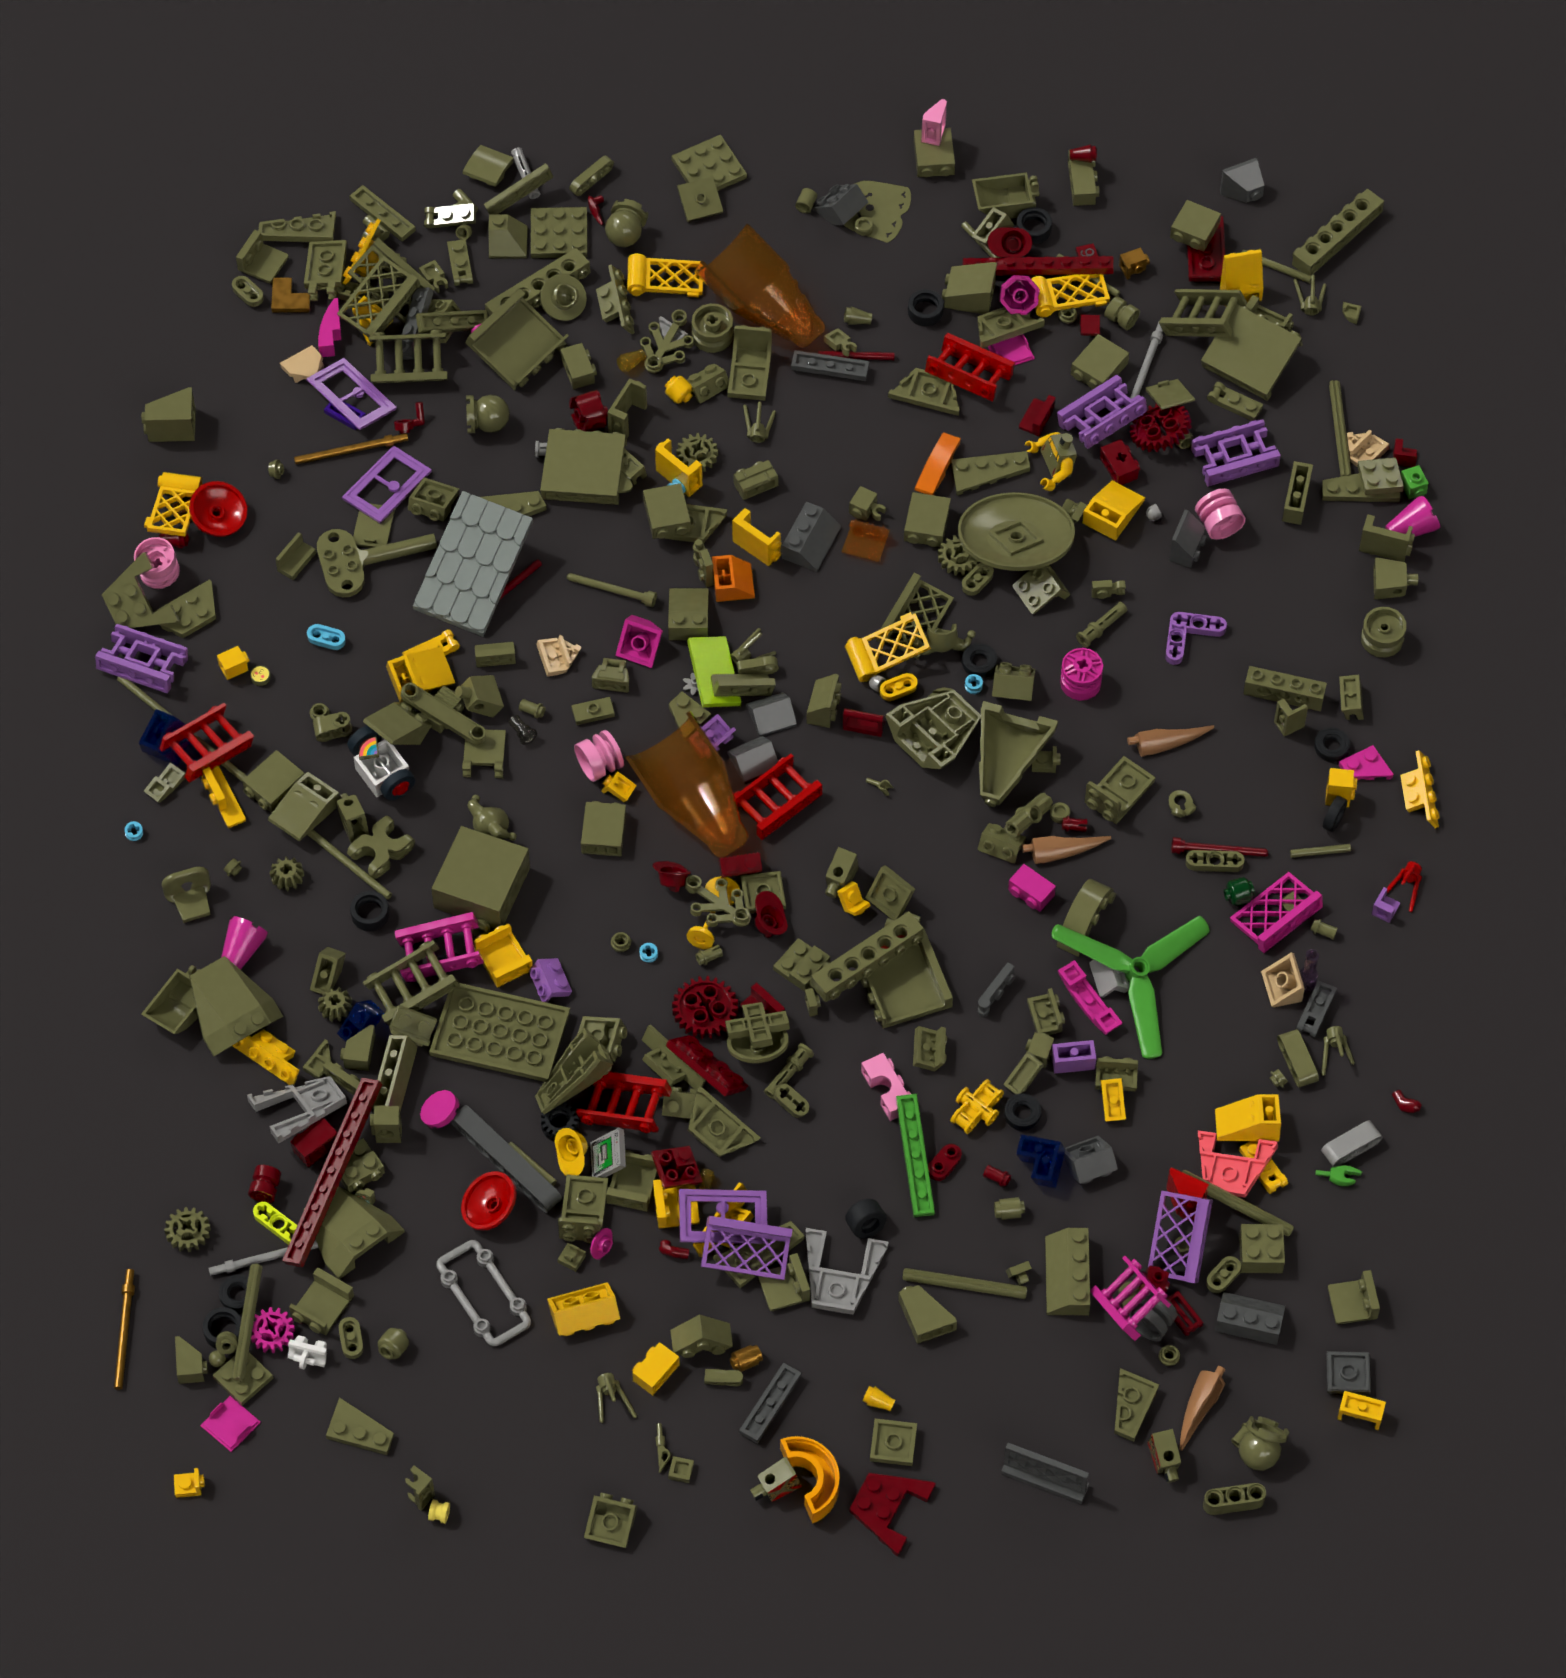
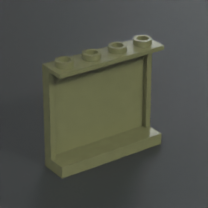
[465,288,569,390]
[1201,304,1303,401]
[540,428,627,505]
[855,930,953,1028]

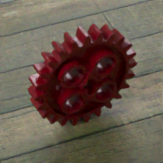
[1129,404,1192,452]
[672,976,738,1039]

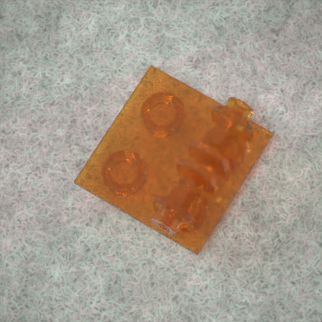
[842,519,890,562]

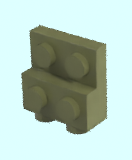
[408,478,459,521]
[773,938,830,992]
[577,1016,627,1062]
[341,1138,385,1193]
[584,1492,638,1548]

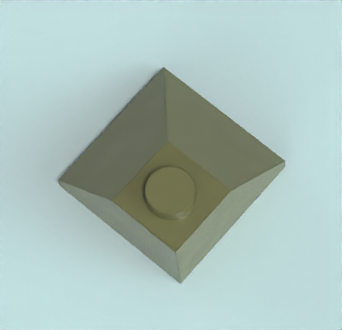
[489,214,528,258]

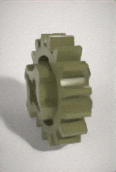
[676,433,718,472]
[938,536,979,575]
[164,1207,211,1252]

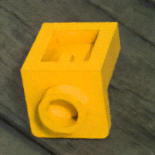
[601,771,637,802]
[837,881,870,916]
[174,1468,205,1498]

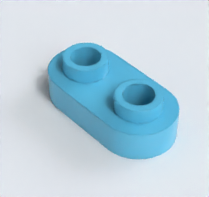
[307,624,346,650]

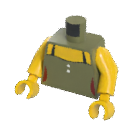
[1025,432,1077,491]

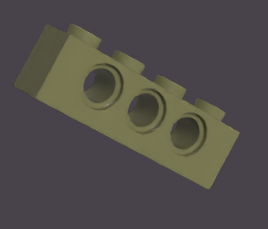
[1243,666,1327,711]

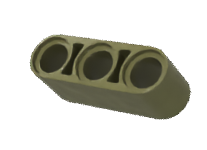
[1277,1029,1319,1087]
[1203,1483,1266,1515]

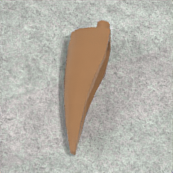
[1127,725,1214,757]
[1022,836,1111,864]
[1179,1366,1225,1451]

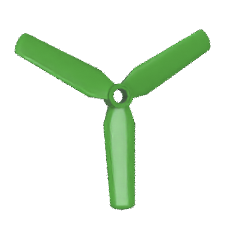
[1052,916,1210,1059]

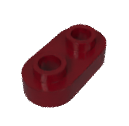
[928,1144,962,1181]

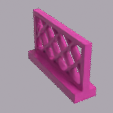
[1230,872,1323,953]

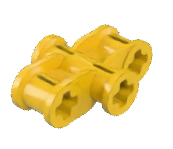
[950,1079,1004,1134]

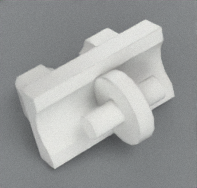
[288,1335,327,1370]

